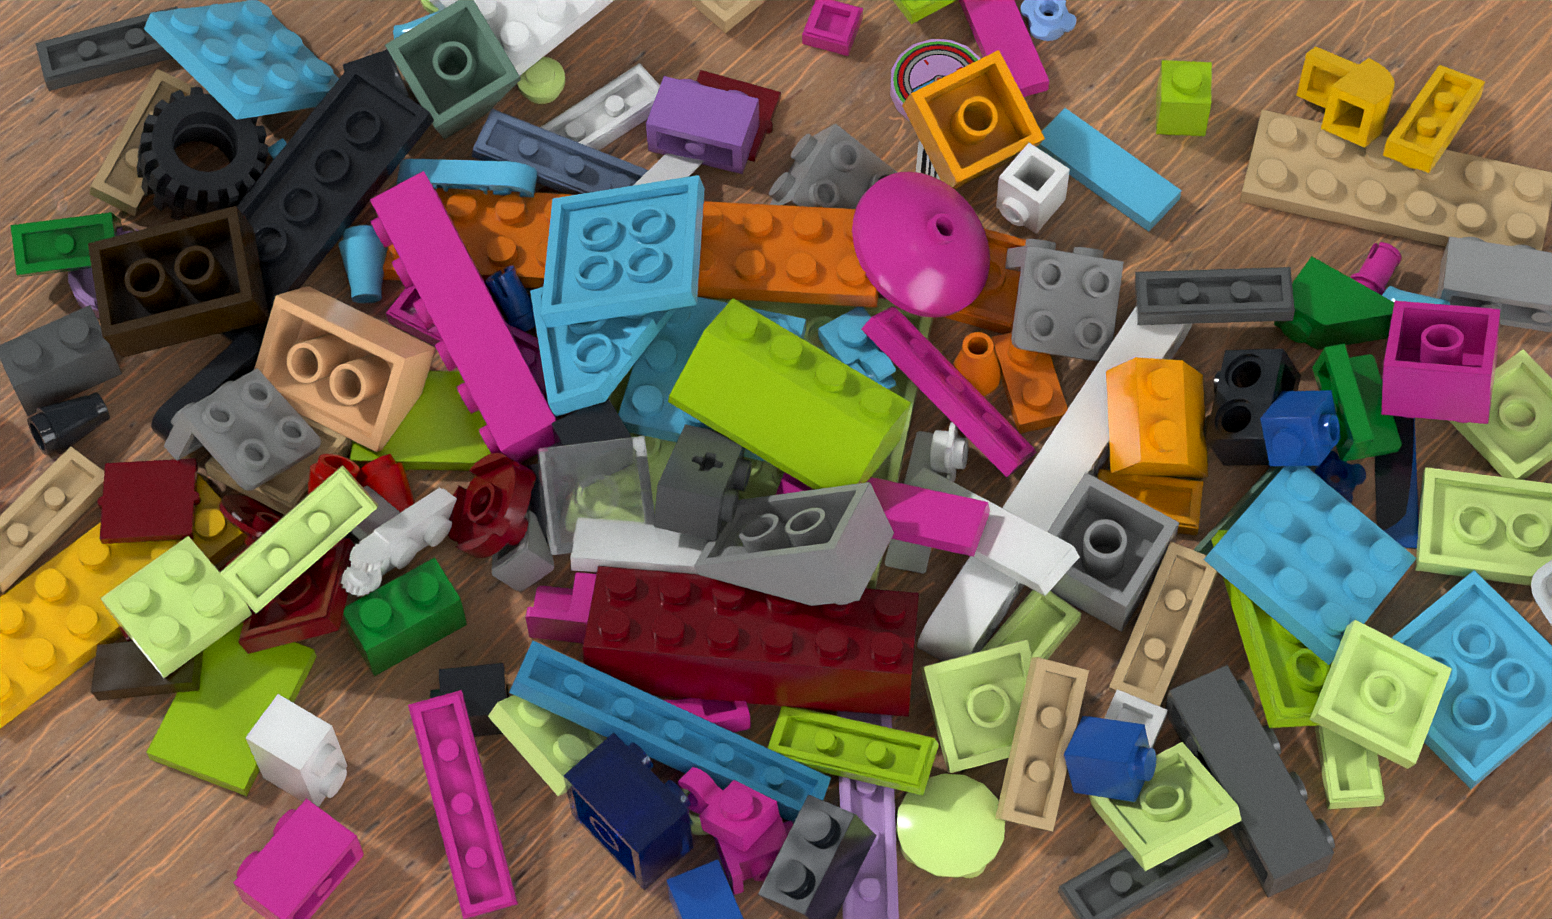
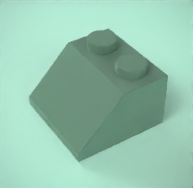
[385,0,521,140]

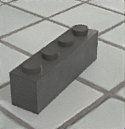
[1165,665,1335,898]

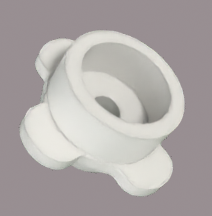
[930,422,968,482]

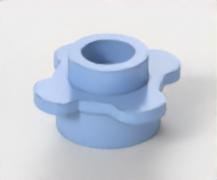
[1021,0,1076,41]

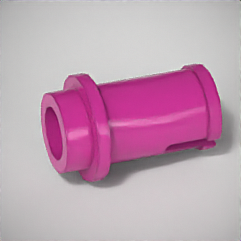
[1350,242,1402,295]

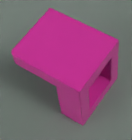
[525,572,596,643]

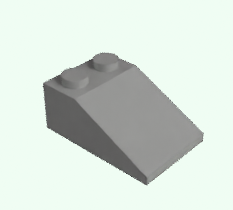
[694,482,894,606]

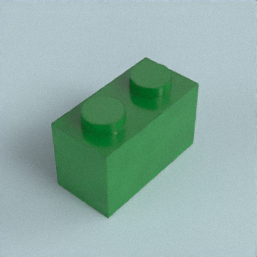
[343,557,467,677]

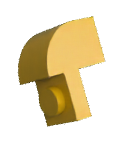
[1296,46,1395,148]

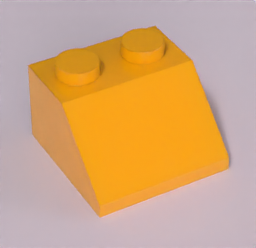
[1106,357,1208,478]

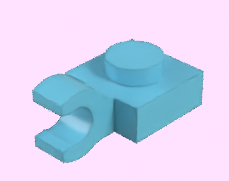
[818,307,896,389]

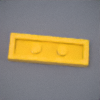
[1383,65,1485,173]

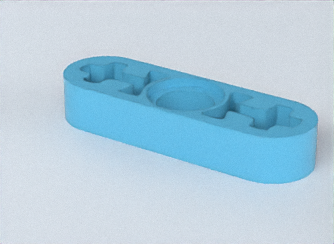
[396,159,537,197]

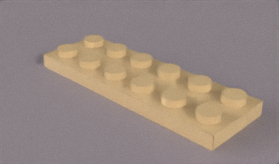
[1240,110,1552,251]

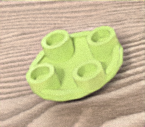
[896,773,1005,878]

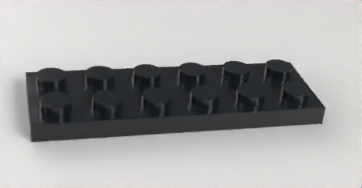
[219,61,434,343]

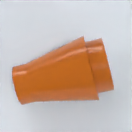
[952,332,1001,397]

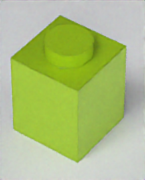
[1156,60,1212,136]

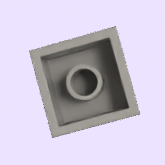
[1047,472,1179,632]

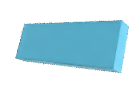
[1037,108,1182,232]

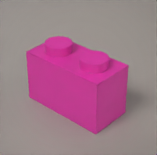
[233,798,364,919]

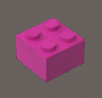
[1381,301,1501,424]

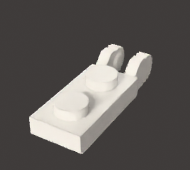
[341,487,457,597]

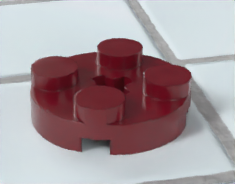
[448,453,536,558]

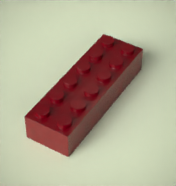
[583,566,919,717]

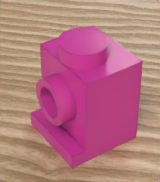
[714,817,793,895]

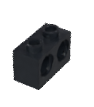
[1203,348,1301,466]

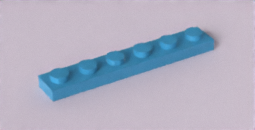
[509,641,831,823]

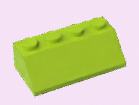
[668,298,911,490]

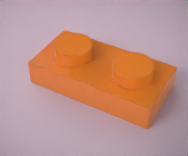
[991,332,1068,434]

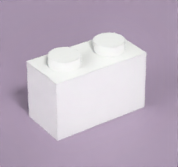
[246,694,347,807]

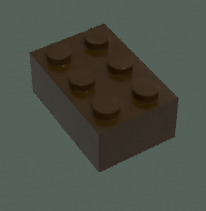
[88,206,269,358]

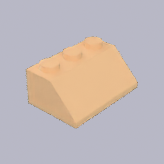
[254,286,436,452]

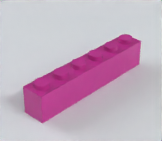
[370,171,558,463]

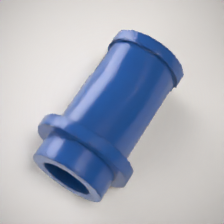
[485,266,536,332]

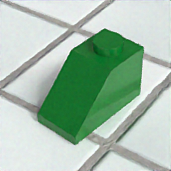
[1274,256,1394,350]

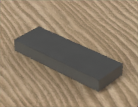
[35,6,178,91]
[1135,267,1295,325]
[1058,834,1229,919]

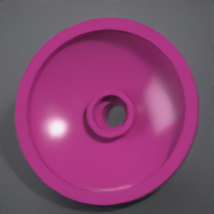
[852,172,990,318]

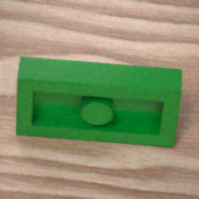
[10,212,122,277]
[1312,344,1402,462]

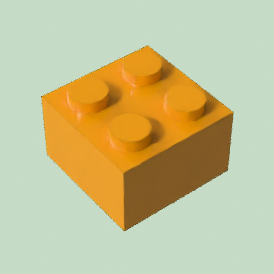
[902,50,1045,189]

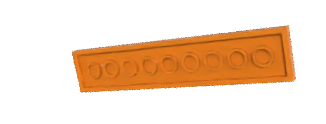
[383,188,879,308]

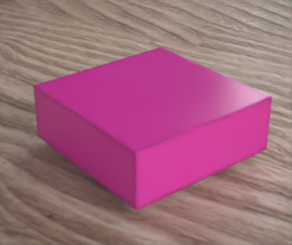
[802,0,863,56]

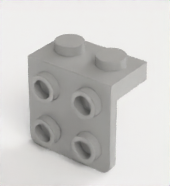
[769,123,898,209]
[1005,239,1124,362]
[164,368,321,491]

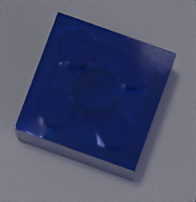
[563,733,693,891]

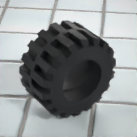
[137,87,268,221]

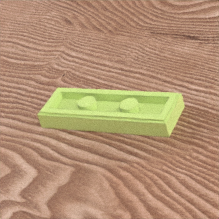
[220,465,378,613]

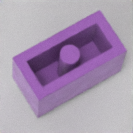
[646,76,759,174]

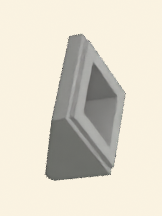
[492,511,554,592]

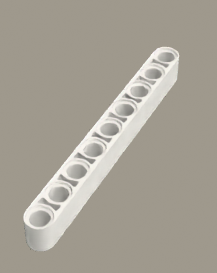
[917,307,1192,661]

